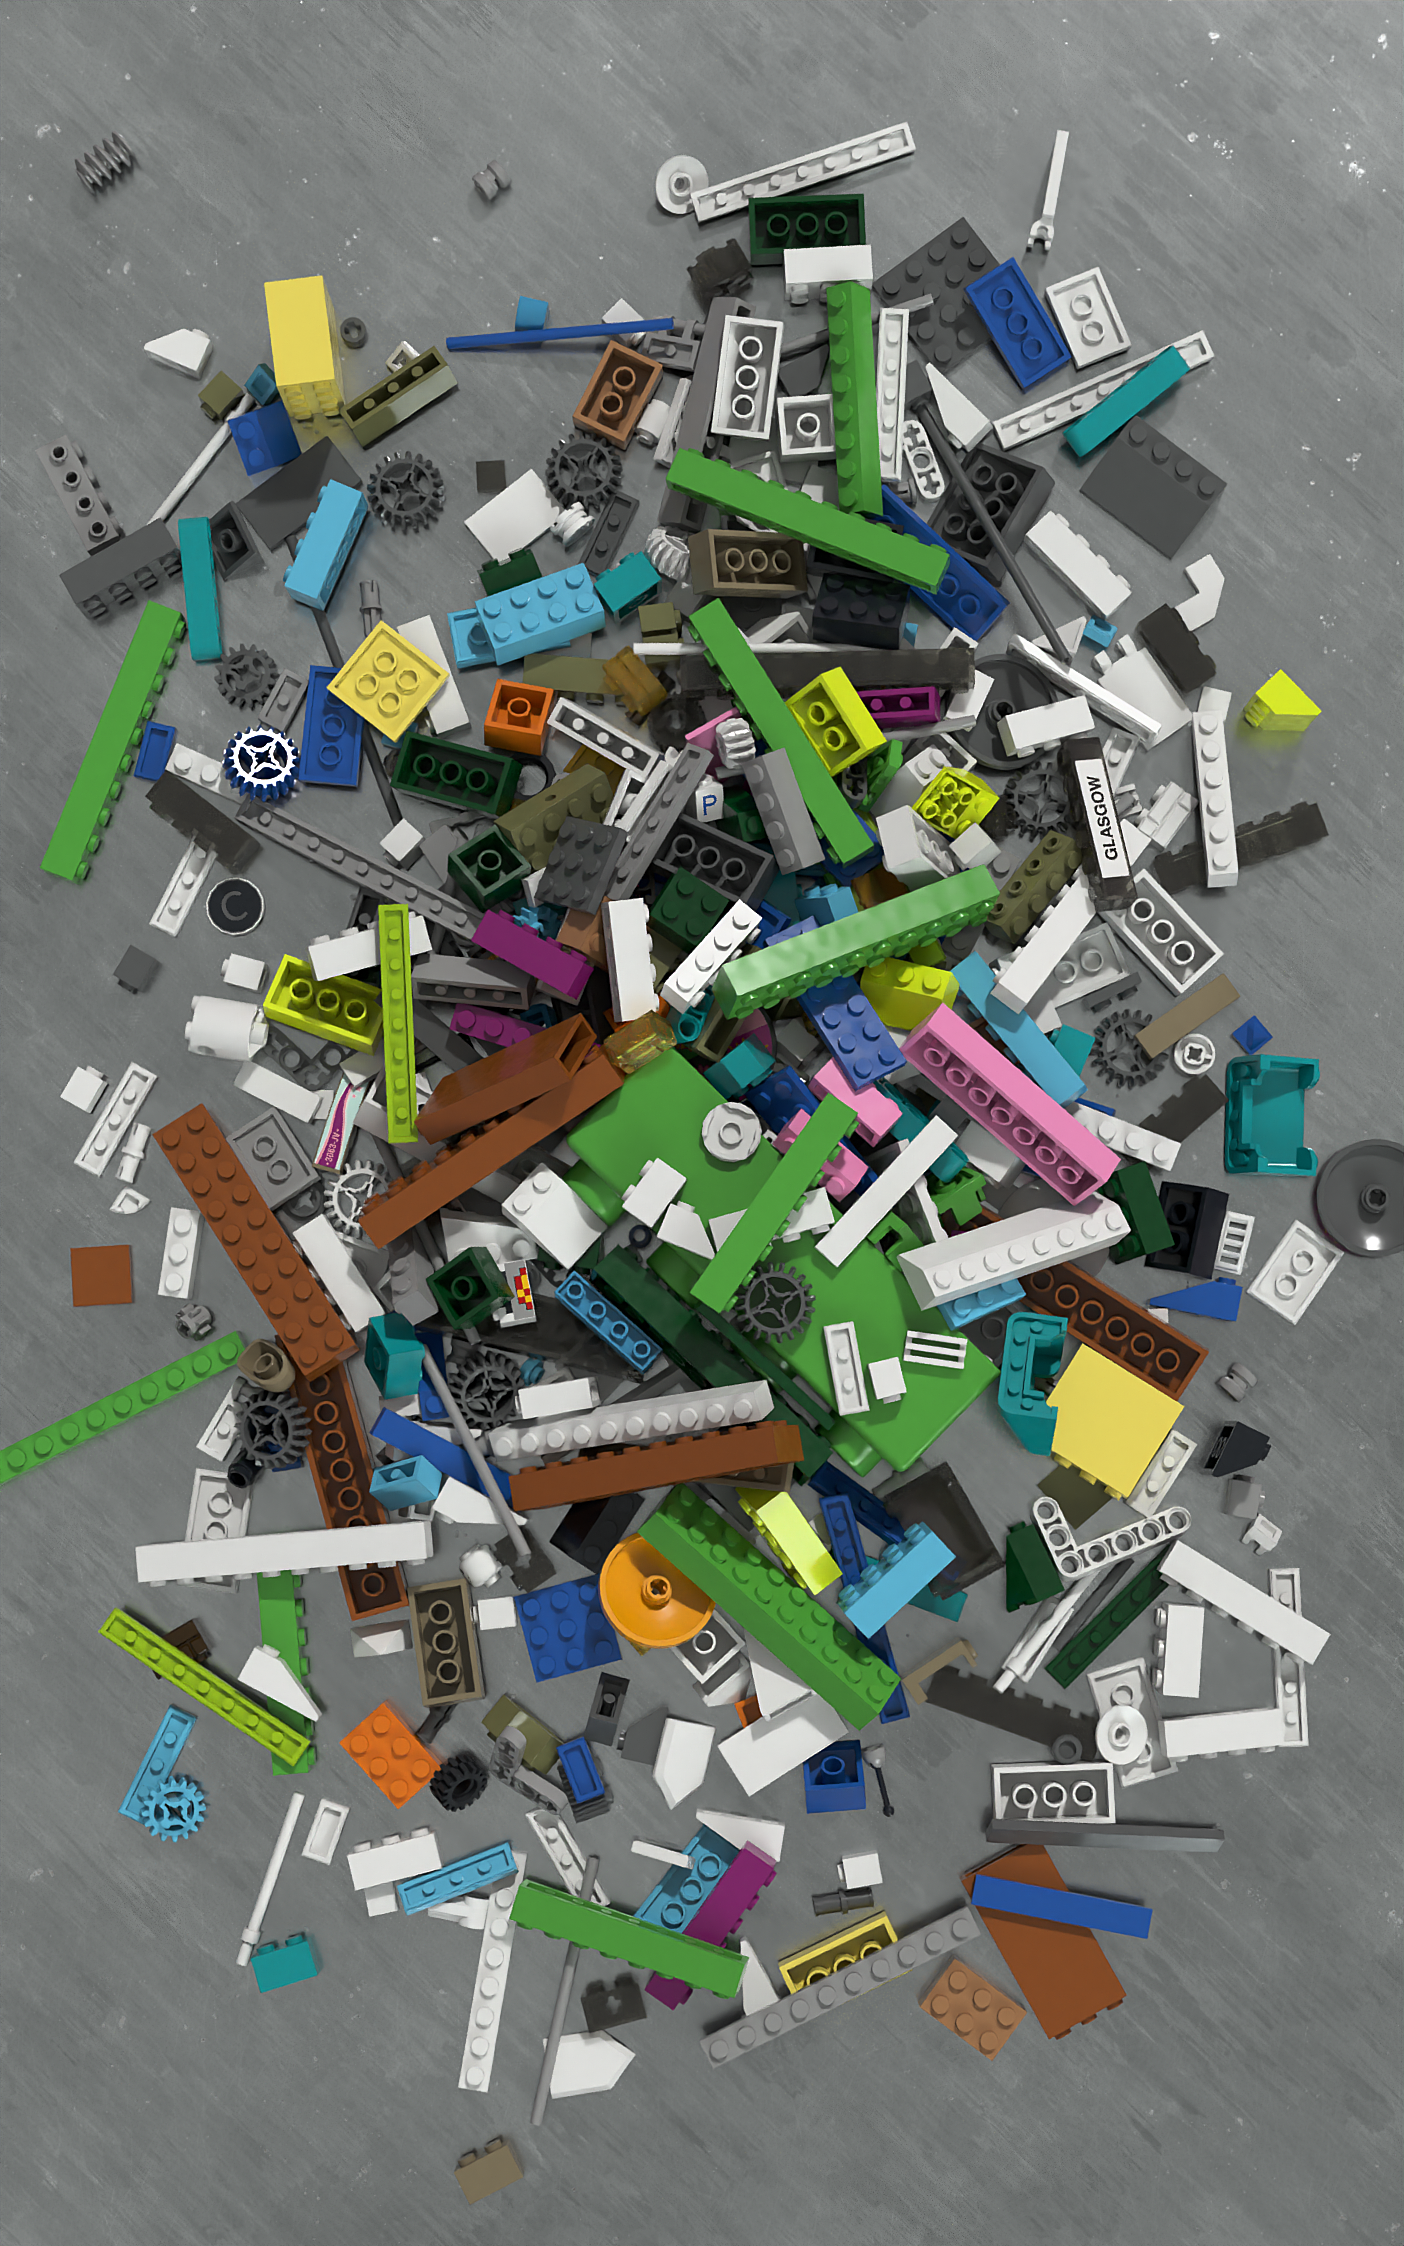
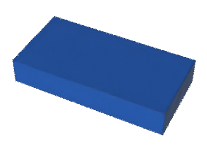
[133,721,177,785]
[556,1736,605,1804]

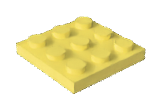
[326,620,450,743]

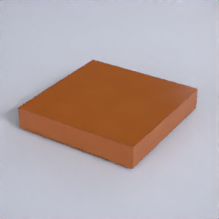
[70,1245,133,1307]

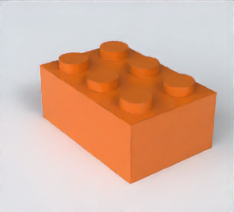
[339,1700,442,1809]

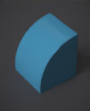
[515,296,550,332]

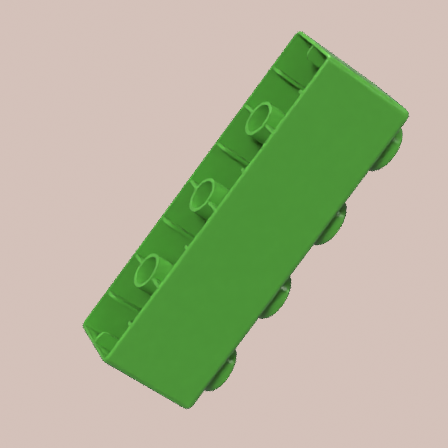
[562,1039,1001,1477]

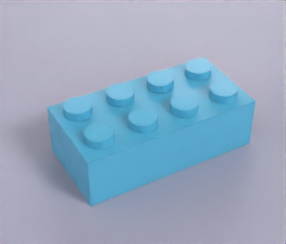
[283,479,369,611]
[475,563,606,666]
[836,1521,956,1639]

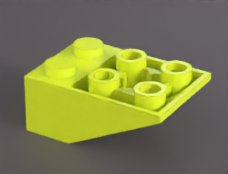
[911,766,1000,839]

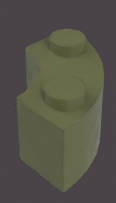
[481,1695,564,1775]

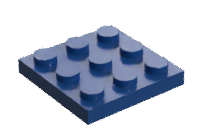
[514,1573,622,1682]

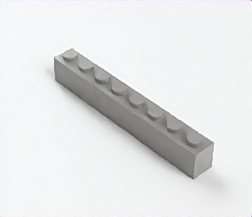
[657,297,756,531]

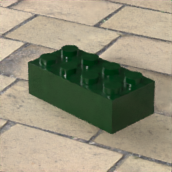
[748,193,866,265]
[390,731,523,819]

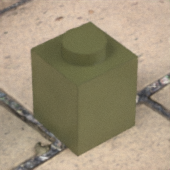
[198,370,245,422]

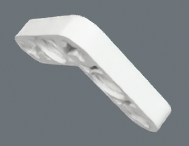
[902,420,945,502]

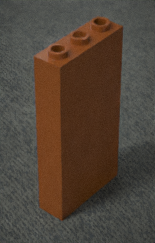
[414,1013,597,1145]
[959,1844,1127,2040]

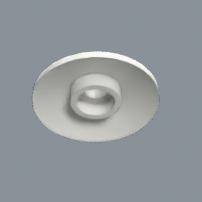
[654,155,709,214]
[1095,1705,1148,1765]

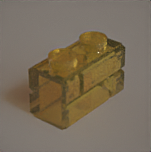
[602,645,668,716]
[604,1010,677,1074]

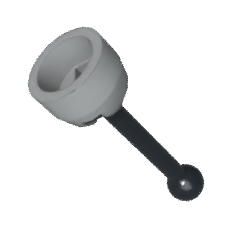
[861,1745,895,1817]

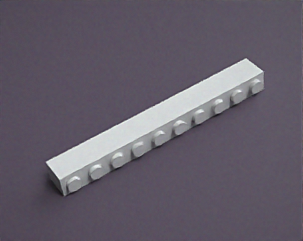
[488,1380,774,1462]
[135,1520,434,1587]

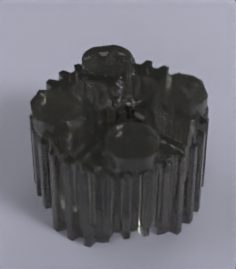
[686,238,754,301]
[647,691,705,753]

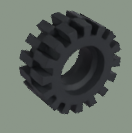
[429,1754,487,1812]

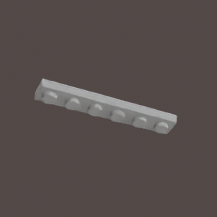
[604,743,714,901]

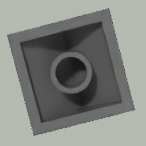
[209,501,264,580]

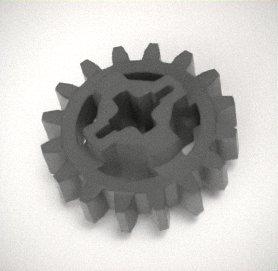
[214,643,278,708]

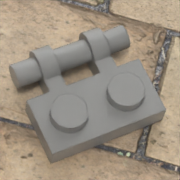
[641,315,706,372]

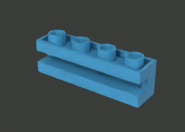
[554,1271,663,1376]

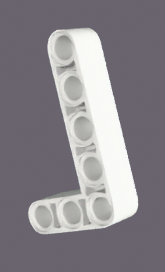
[1030,1497,1192,1582]

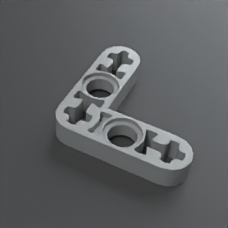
[489,1726,568,1815]

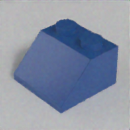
[228,400,302,476]
[803,1740,866,1814]

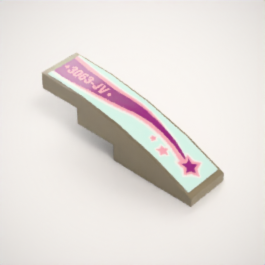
[312,1072,374,1175]

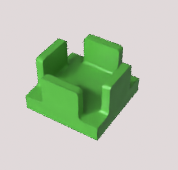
[925,1166,986,1228]
[865,1210,924,1272]

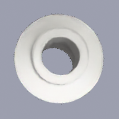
[634,399,670,445]

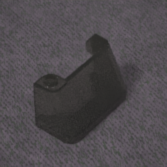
[883,1461,1005,1600]

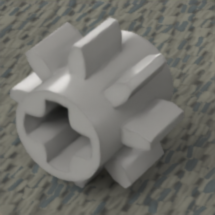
[175,1303,212,1341]

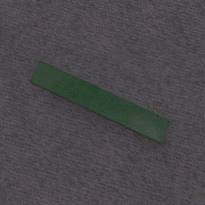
[694,1301,835,1431]
[1043,1543,1171,1689]

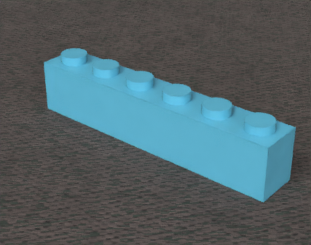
[949,951,1088,1109]

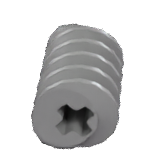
[74,131,138,193]

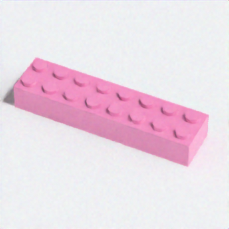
[899,1003,1121,1206]

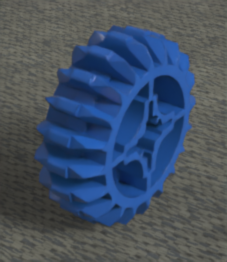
[222,724,301,803]

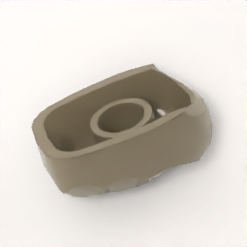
[237,1339,295,1393]

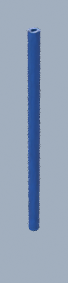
[446,318,674,349]

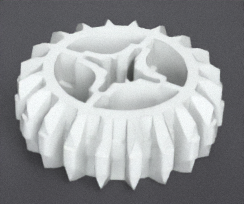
[644,526,694,585]
[324,1160,393,1238]

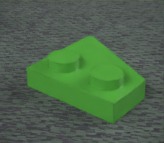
[857,739,903,813]

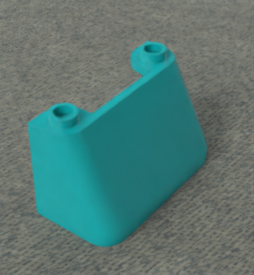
[1225,1054,1320,1177]
[997,1312,1068,1456]

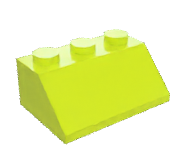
[784,666,887,777]
[1243,669,1322,731]
[860,957,960,1031]

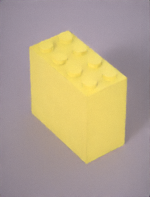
[264,275,346,419]
[1046,1343,1185,1501]

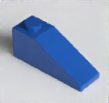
[1146,1277,1243,1322]
[415,1330,450,1421]

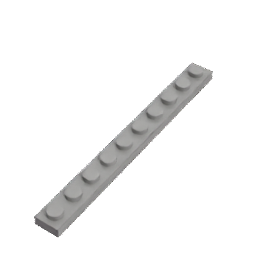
[234,793,485,947]
[699,1906,981,2069]

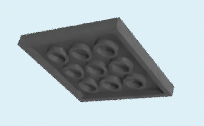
[872,217,1000,375]

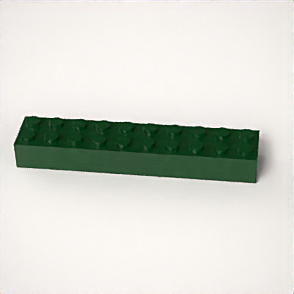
[589,1244,834,1487]

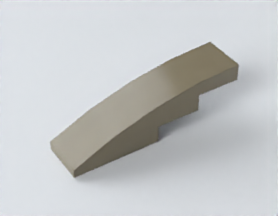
[1133,973,1241,1060]

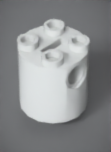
[185,996,269,1062]

